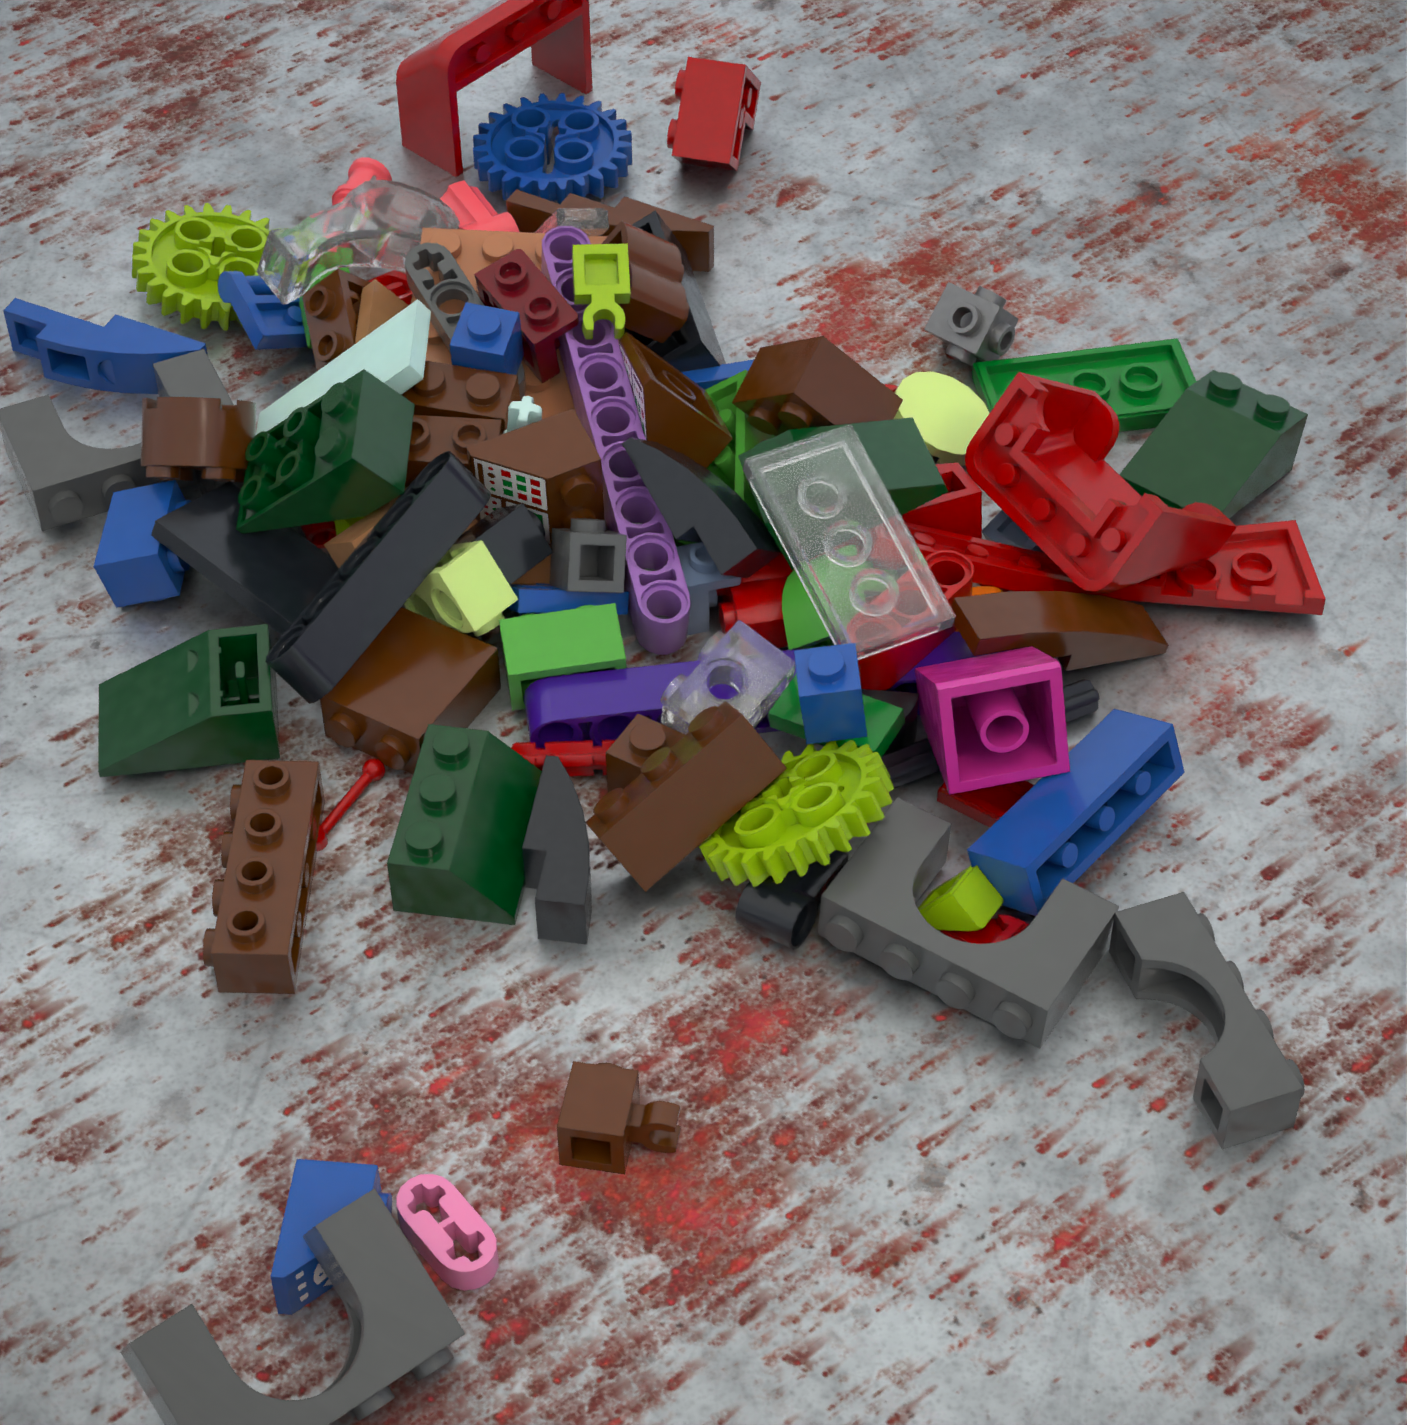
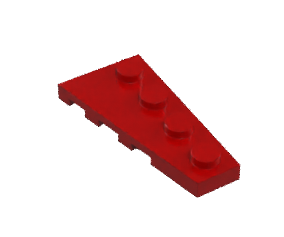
[1087,520,1326,615]

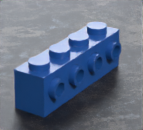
[967,709,1185,916]

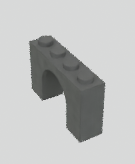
[0,349,234,532]
[818,797,1119,1048]
[120,1188,465,1425]

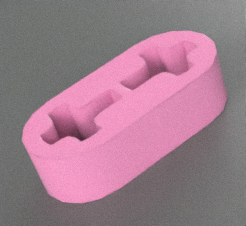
[396,1174,499,1290]

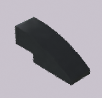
[622,437,782,578]
[522,755,592,945]

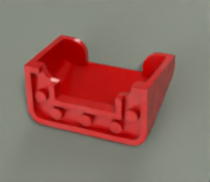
[965,372,1237,594]

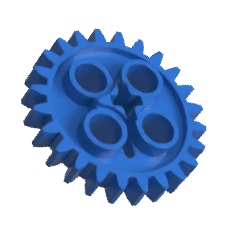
[473,93,633,204]

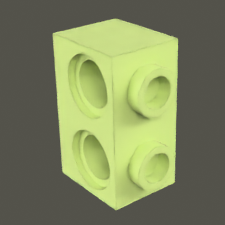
[404,540,518,636]

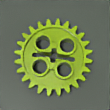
[132,203,294,331]
[699,740,894,887]

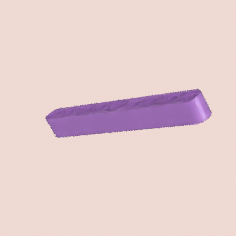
[541,226,690,655]

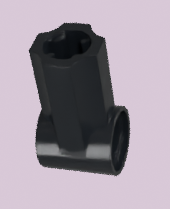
[735,850,848,950]

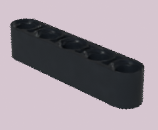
[265,451,491,704]

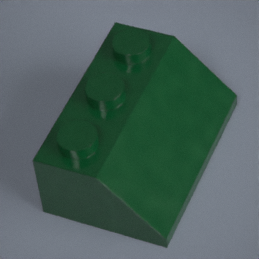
[387,724,542,925]

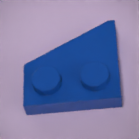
[506,583,629,616]

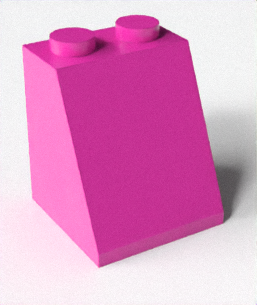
[915,646,1070,795]

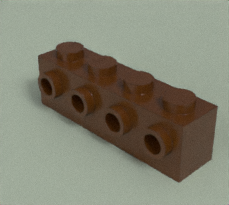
[203,760,325,994]

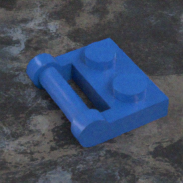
[218,271,307,350]

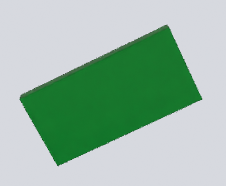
[972,338,1197,432]

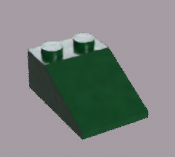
[1119,370,1308,518]
[738,417,949,570]

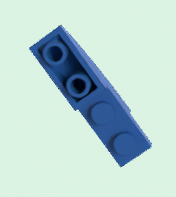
[3,298,208,394]

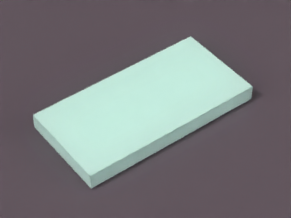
[255,299,431,436]

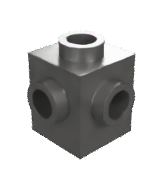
[924,282,1019,367]

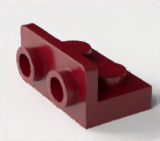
[474,249,579,383]

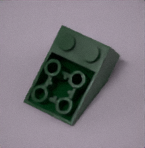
[236,369,415,534]
[98,624,280,777]

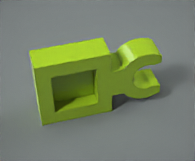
[572,244,631,340]

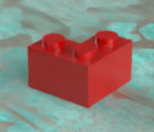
[667,57,761,171]

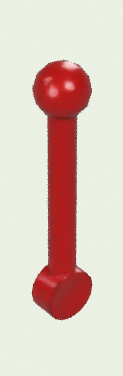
[316,759,385,851]

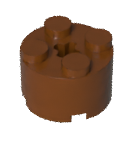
[141,397,256,483]

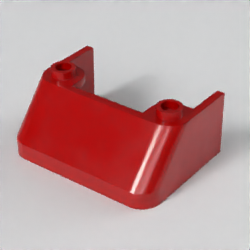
[396,0,593,177]

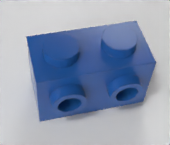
[93,480,191,608]

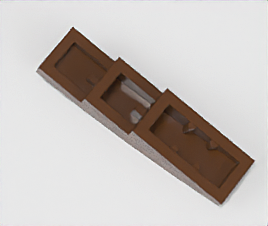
[506,189,714,272]
[949,591,1169,671]

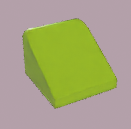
[918,865,1003,931]

